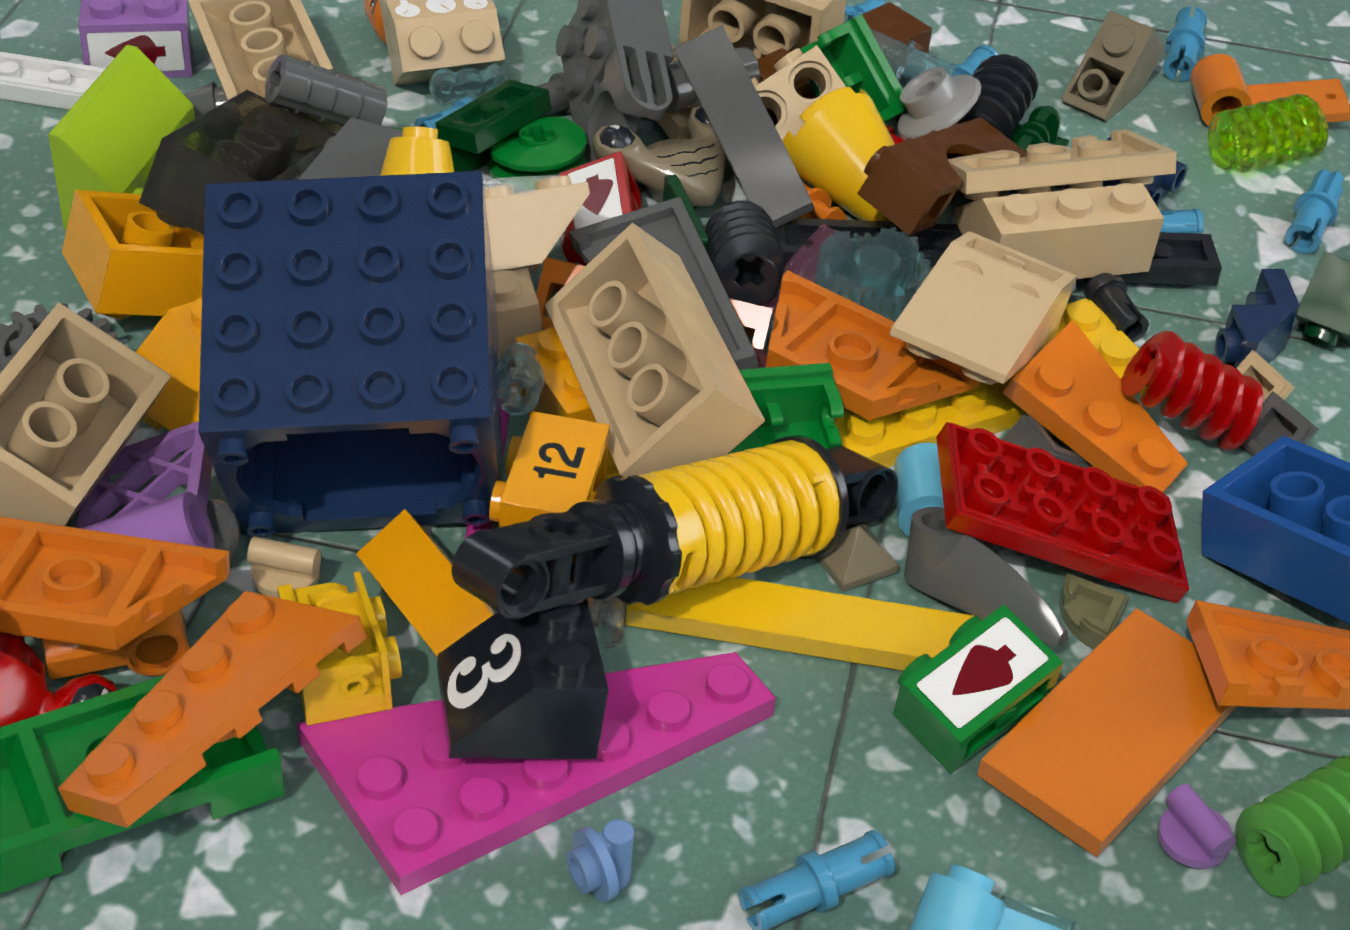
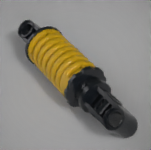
[452,435,898,620]

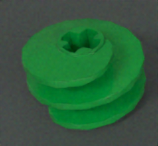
[488,117,587,191]

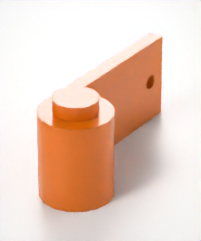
[1190,54,1350,130]

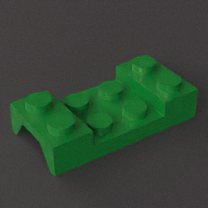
[0,675,285,894]

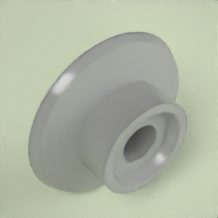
[898,67,981,141]

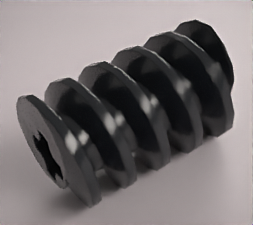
[956,54,1039,139]
[705,200,785,305]

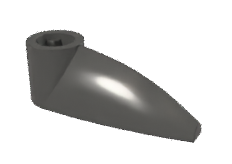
[904,507,1068,647]

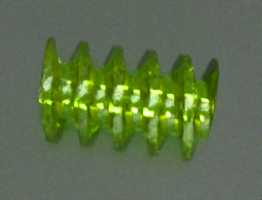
[1208,94,1328,174]

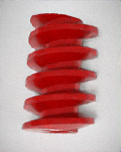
[1121,331,1264,451]

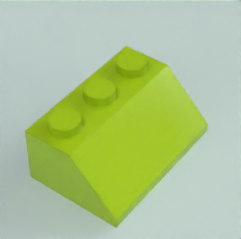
[48,45,202,229]

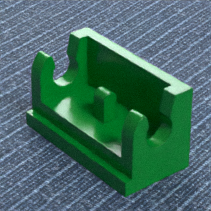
[800,14,907,124]
[728,363,844,454]

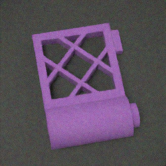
[76,421,214,548]

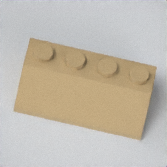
[188,0,342,150]
[545,223,765,477]

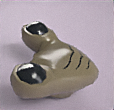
[593,106,726,210]

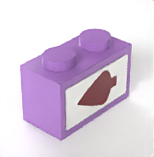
[78,0,193,78]

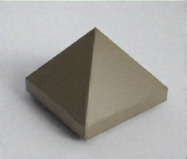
[816,524,899,592]

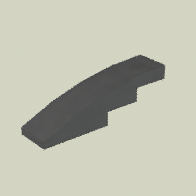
[673,25,815,228]

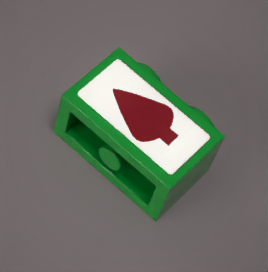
[893,604,1064,774]

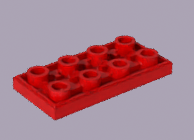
[936,422,1189,603]

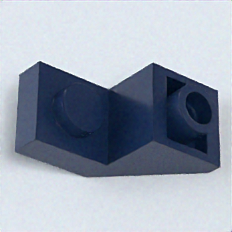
[1215,269,1300,368]

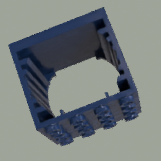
[198,171,503,538]

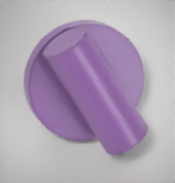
[1157,784,1236,869]

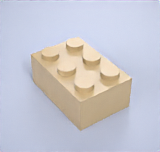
[678,0,846,59]
[0,302,171,526]

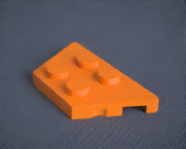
[766,270,981,420]
[0,516,230,650]

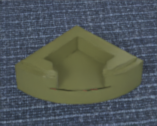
[1059,573,1129,650]

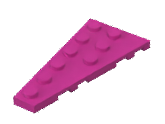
[297,652,776,895]

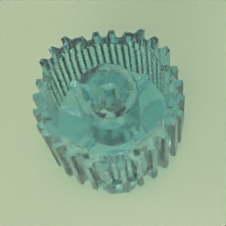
[815,227,933,322]

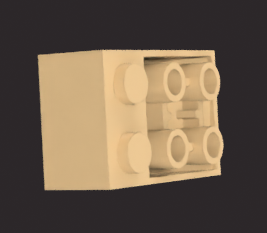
[889,231,1077,384]

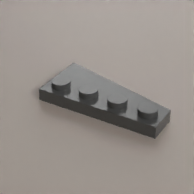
[569,197,758,370]

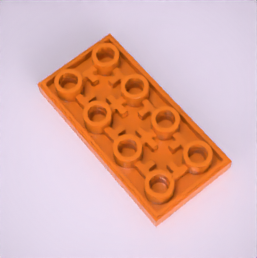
[977,608,1237,857]

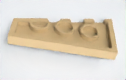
[948,129,1177,200]

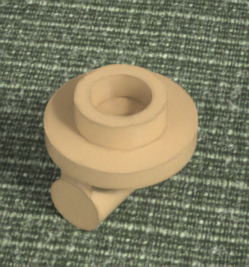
[247,536,321,598]

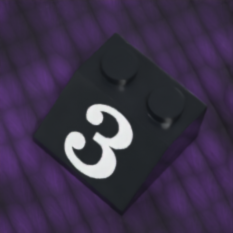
[437,600,609,759]

